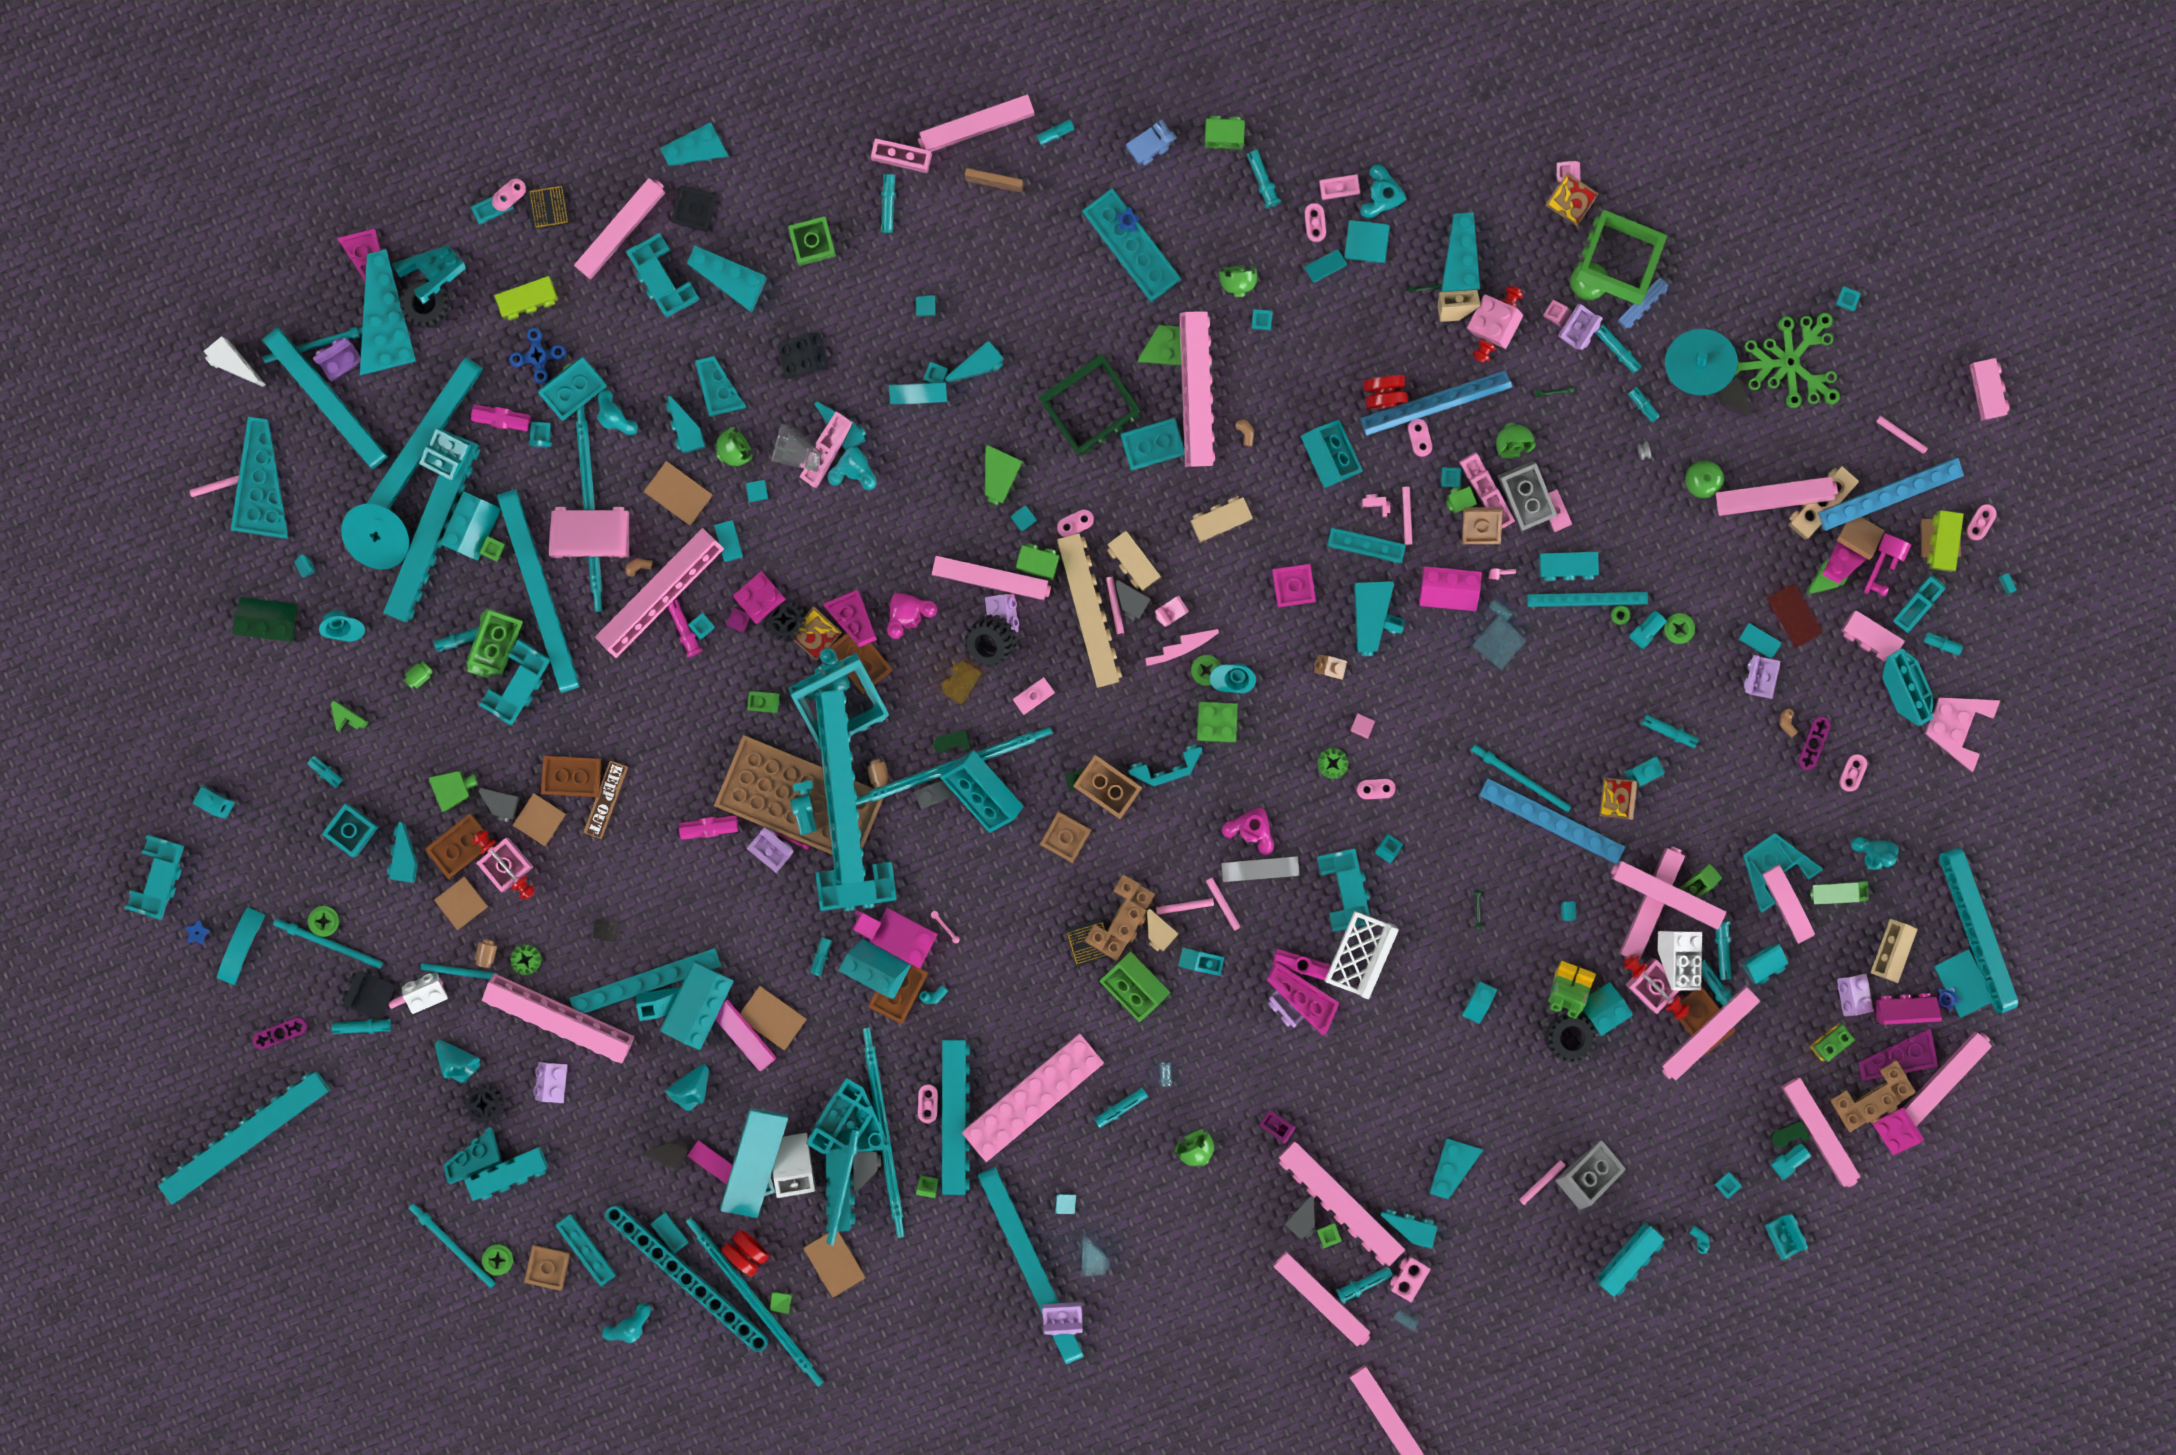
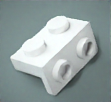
[402,972,448,1014]

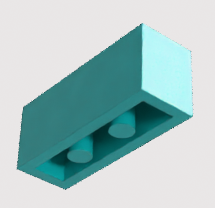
[1538,552,1599,581]

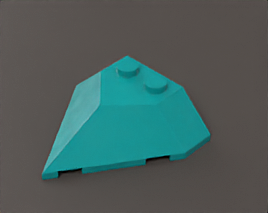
[806,1078,892,1154]

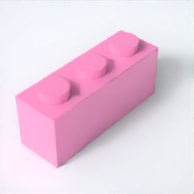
[871,138,932,173]
[1970,358,2009,421]
[1841,610,1905,662]

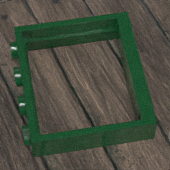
[1038,354,1141,456]

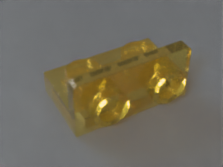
[941,660,982,705]

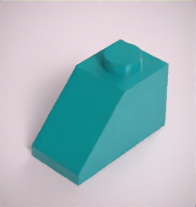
[1178,948,1225,976]
[1462,981,1497,1024]

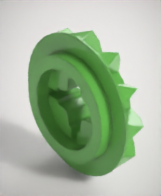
[1664,613,1695,644]
[1191,655,1221,686]
[1318,748,1348,779]
[308,906,339,937]
[510,944,541,975]
[482,1244,513,1275]

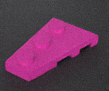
[337,229,381,281]
[1822,541,1877,584]
[823,590,877,647]

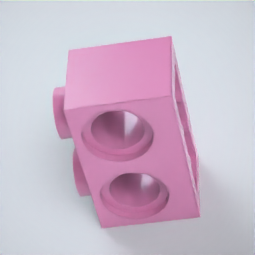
[1389,1256,1431,1302]

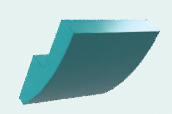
[1344,220,1390,263]
[419,428,472,480]

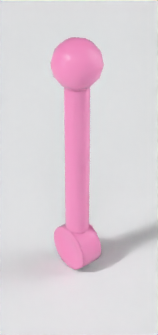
[931,911,960,943]

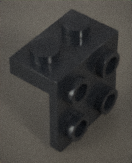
[778,332,829,379]
[341,970,395,1020]

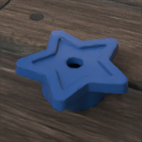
[1116,207,1141,232]
[185,920,210,945]
[1938,987,1961,1011]

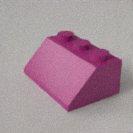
[1419,566,1482,611]
[1875,993,1942,1024]

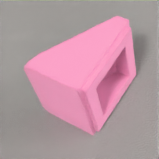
[1557,161,1580,182]
[1543,300,1572,328]
[1350,714,1375,739]

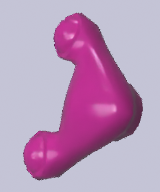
[887,592,938,639]
[1222,807,1274,855]

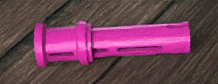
[667,600,703,658]

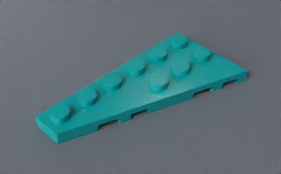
[360,249,416,375]
[231,417,289,539]

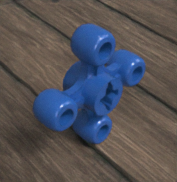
[509,328,567,385]

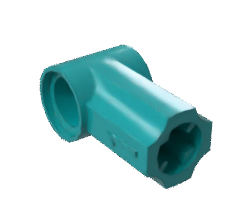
[1628,611,1667,650]
[790,794,817,835]
[1770,1143,1811,1180]

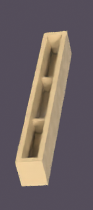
[1057,533,1122,688]

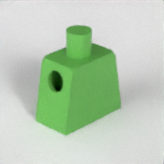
[429,771,478,812]

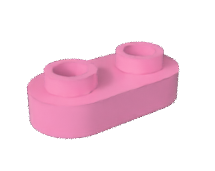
[492,179,526,211]
[1305,203,1326,242]
[1408,419,1432,457]
[1966,504,1996,540]
[1057,510,1094,537]
[1839,755,1867,791]
[1357,779,1396,799]
[918,1084,938,1123]

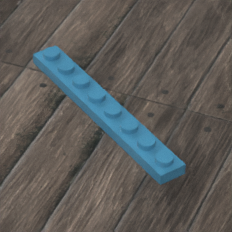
[1360,370,1512,435]
[1818,457,1964,530]
[1479,778,1625,863]

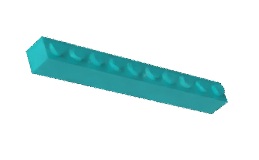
[1527,592,1648,607]

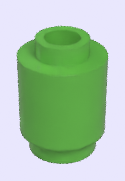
[404,661,433,689]

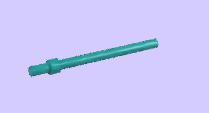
[262,326,363,363]
[1471,744,1571,812]
[273,918,383,969]
[826,1130,860,1245]
[408,1203,496,1289]

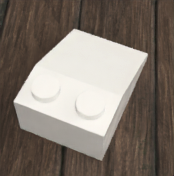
[204,336,266,387]

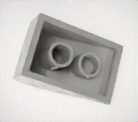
[1497,461,1557,531]
[1555,1140,1626,1210]

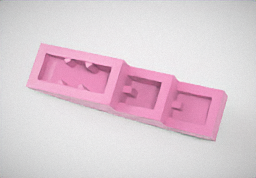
[800,412,852,488]
[1459,452,1515,529]
[1145,629,1219,666]
[1762,865,1815,944]

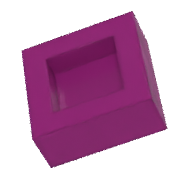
[726,607,751,633]

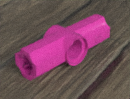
[471,404,531,432]
[679,815,739,839]
[1272,949,1331,980]

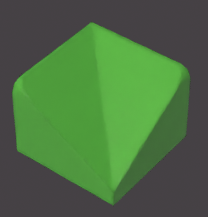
[770,1291,792,1314]

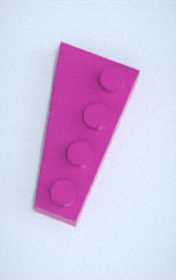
[1267,963,1339,1035]

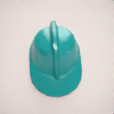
[319,610,365,642]
[1210,663,1256,693]

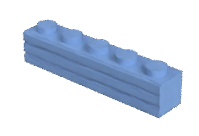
[1617,277,1669,330]

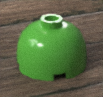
[1570,262,1608,301]
[1219,266,1257,297]
[1496,423,1536,459]
[716,427,753,466]
[1685,460,1724,498]
[1175,1129,1214,1166]

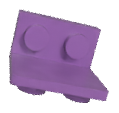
[313,338,361,382]

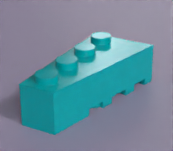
[1440,212,1480,292]
[687,246,767,313]
[464,1147,549,1201]
[826,1152,855,1231]

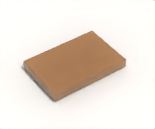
[965,168,1023,193]
[644,461,713,526]
[740,986,807,1051]
[803,1231,866,1298]

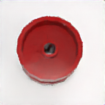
[1363,375,1408,409]
[721,1228,770,1277]

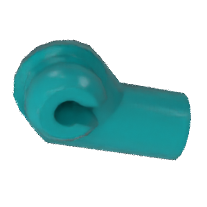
[919,985,948,1004]
[1689,1225,1710,1254]

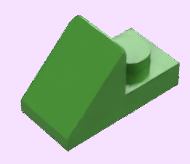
[747,691,780,713]
[331,701,368,731]

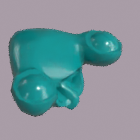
[1360,164,1406,219]
[597,390,638,435]
[828,446,877,490]
[804,648,850,700]
[1851,837,1899,870]
[601,1303,651,1343]

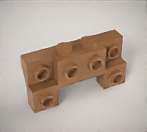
[1084,875,1155,961]
[1829,1060,1916,1132]

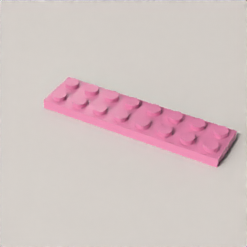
[961,1033,1104,1162]

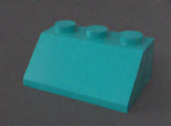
[1300,420,1363,489]
[440,491,501,561]
[838,939,911,999]

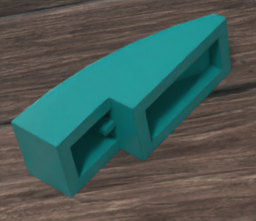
[889,381,947,404]
[1893,574,1946,633]

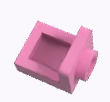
[1362,494,1390,518]
[1155,596,1189,627]

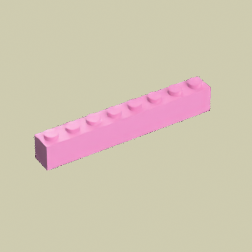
[1179,312,1215,467]
[595,528,724,658]
[482,974,635,1063]
[1278,1141,1405,1266]

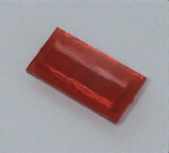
[1767,583,1822,648]

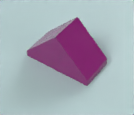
[1259,1110,1296,1143]

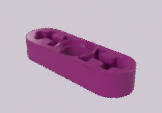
[1798,717,1830,770]
[253,1018,308,1049]

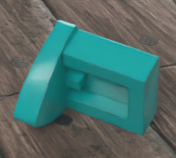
[528,422,552,448]

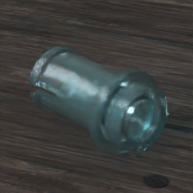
[1488,599,1513,622]
[1158,1063,1173,1087]
[1393,1309,1419,1331]

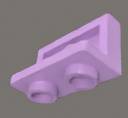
[1558,304,1602,350]
[985,594,1019,632]
[1744,655,1780,699]
[747,827,793,873]
[1837,974,1874,1016]
[1268,990,1304,1027]
[534,1062,567,1103]
[1042,1302,1082,1335]

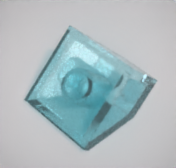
[1472,615,1526,670]
[1082,1234,1110,1276]

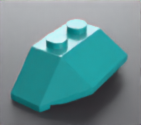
[1882,648,1933,726]

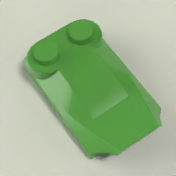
[466,608,523,678]

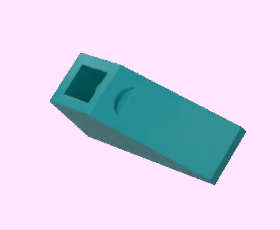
[666,396,706,454]
[387,822,418,883]
[636,987,681,1021]
[1379,1209,1438,1249]

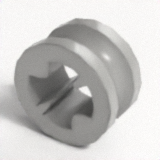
[1637,441,1651,460]

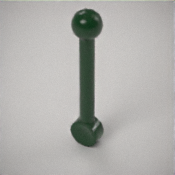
[1409,284,1442,293]
[1535,386,1575,398]
[1474,890,1481,930]

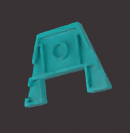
[391,245,466,303]
[1742,833,1823,913]

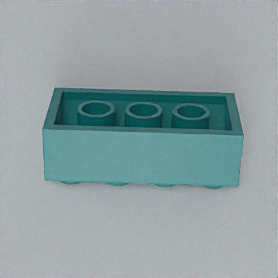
[940,750,1024,833]
[660,961,733,1050]
[1595,1223,1665,1297]

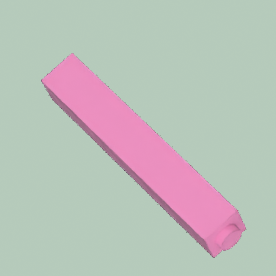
[918,94,1035,152]
[574,178,665,280]
[1716,477,1838,516]
[932,556,1051,600]
[1619,846,1685,961]
[1611,861,1726,929]
[1661,985,1760,1080]
[1904,1032,1992,1126]
[1781,1077,1860,1187]
[1273,1251,1371,1347]
[1349,1365,1424,1455]

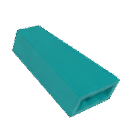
[1354,581,1394,656]

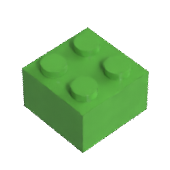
[1204,116,1245,149]
[788,216,836,266]
[1016,543,1059,580]
[1197,702,1238,743]

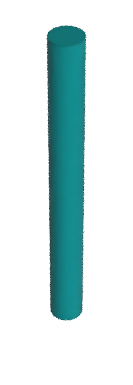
[421,963,498,979]

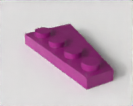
[1858,1028,1938,1081]

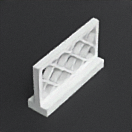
[1325,911,1399,999]

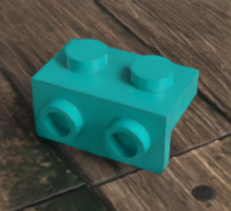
[1764,1214,1808,1260]

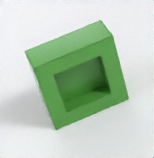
[479,536,505,562]
[916,1175,939,1198]
[1317,1223,1342,1248]

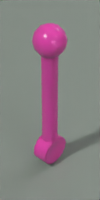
[774,831,809,850]

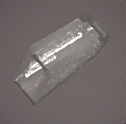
[771,424,822,472]

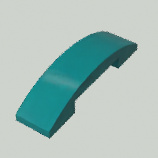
[217,907,265,985]

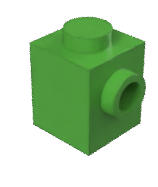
[1446,486,1477,514]

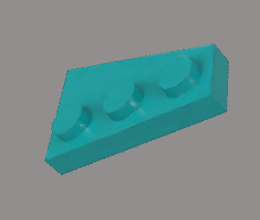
[660,122,729,166]
[695,356,747,417]
[443,1127,502,1185]
[1429,1138,1483,1199]

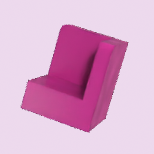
[853,910,881,940]

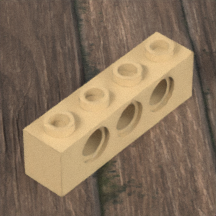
[1788,466,1859,540]

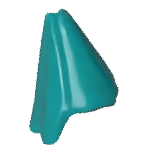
[435,1040,480,1083]
[665,1064,709,1111]

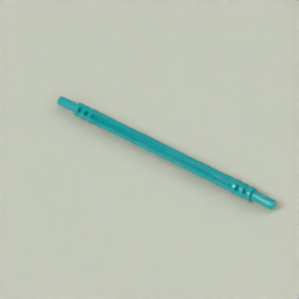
[576,402,603,612]
[855,727,1052,806]
[862,1028,905,1238]
[686,1217,824,1387]

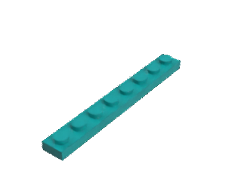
[569,948,721,1013]

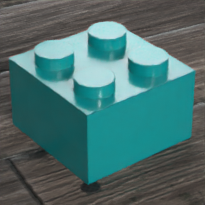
[322,804,379,858]

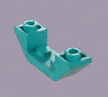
[1128,744,1202,787]

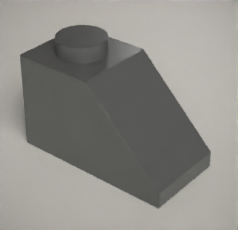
[1115,580,1151,621]
[914,780,956,809]
[479,788,519,822]
[853,1150,881,1191]
[1284,1195,1315,1240]

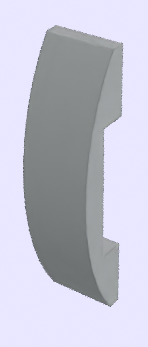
[1221,856,1299,882]

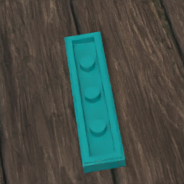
[1327,527,1406,564]
[555,1214,616,1287]

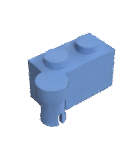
[1126,119,1177,166]

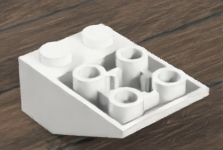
[1658,931,1702,990]
[772,1133,816,1198]

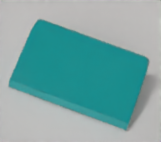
[1304,249,1347,284]

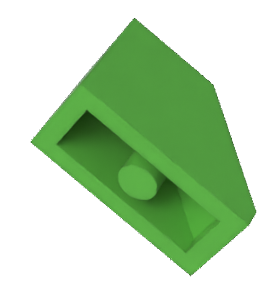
[1806,559,1848,594]
[1678,864,1722,898]

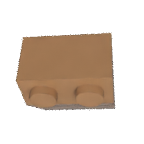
[1073,755,1142,819]

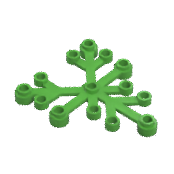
[1735,313,1840,408]

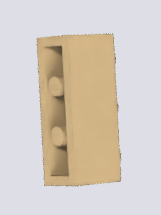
[1190,496,1253,543]
[1107,531,1161,591]
[1871,919,1918,983]

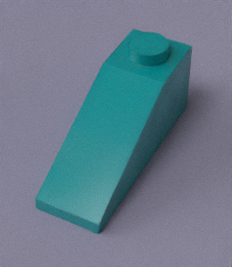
[945,341,1004,383]
[814,402,866,451]

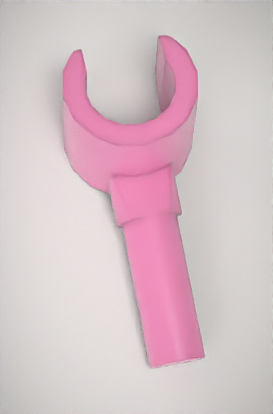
[1488,568,1516,580]

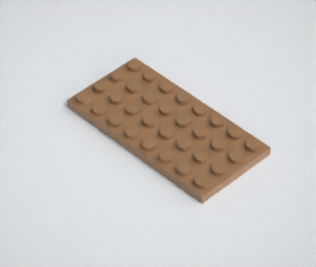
[714,735,883,854]

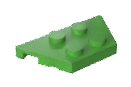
[1138,325,1212,368]

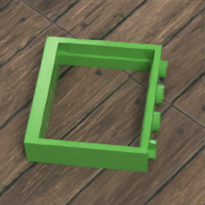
[1576,210,1667,306]

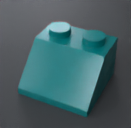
[1741,943,1788,985]
[1582,982,1633,1036]

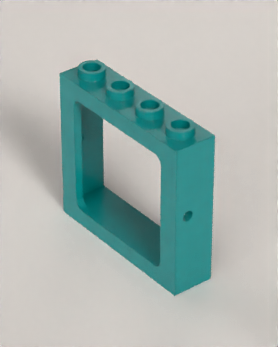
[788,653,889,750]

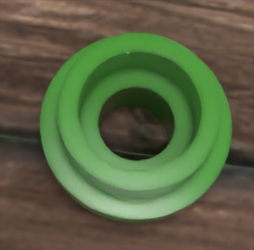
[1611,606,1630,625]

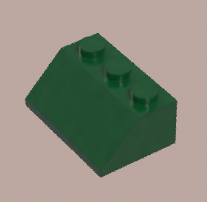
[232,597,298,642]

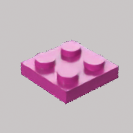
[1272,564,1316,608]
[733,571,786,624]
[1873,1107,1924,1155]

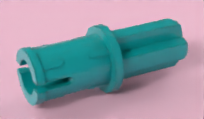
[1036,120,1074,146]
[1627,387,1660,422]
[1924,632,1963,656]
[307,756,343,789]
[810,937,832,976]

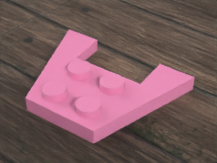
[1925,698,2000,772]

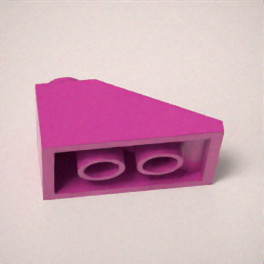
[869,908,938,969]

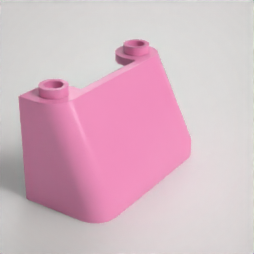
[549,507,629,558]

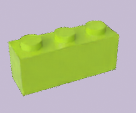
[494,276,559,320]
[1927,510,1964,572]

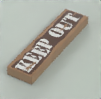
[583,761,628,839]

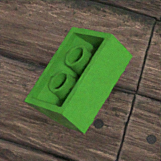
[1099,951,1171,1022]

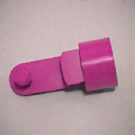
[1864,534,1911,596]

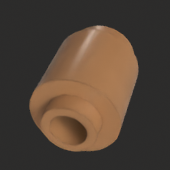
[866,759,890,788]
[475,938,497,968]

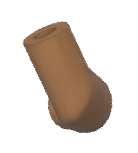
[1235,419,1254,447]
[625,558,653,577]
[1780,708,1798,738]

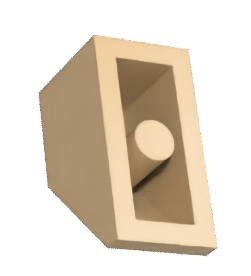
[1437,290,1480,322]
[1147,908,1178,951]

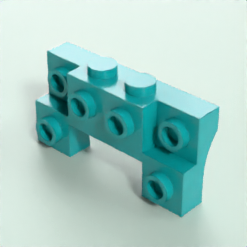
[626,233,700,318]
[479,639,551,726]
[124,835,184,920]
[1317,848,1371,932]
[815,862,897,911]

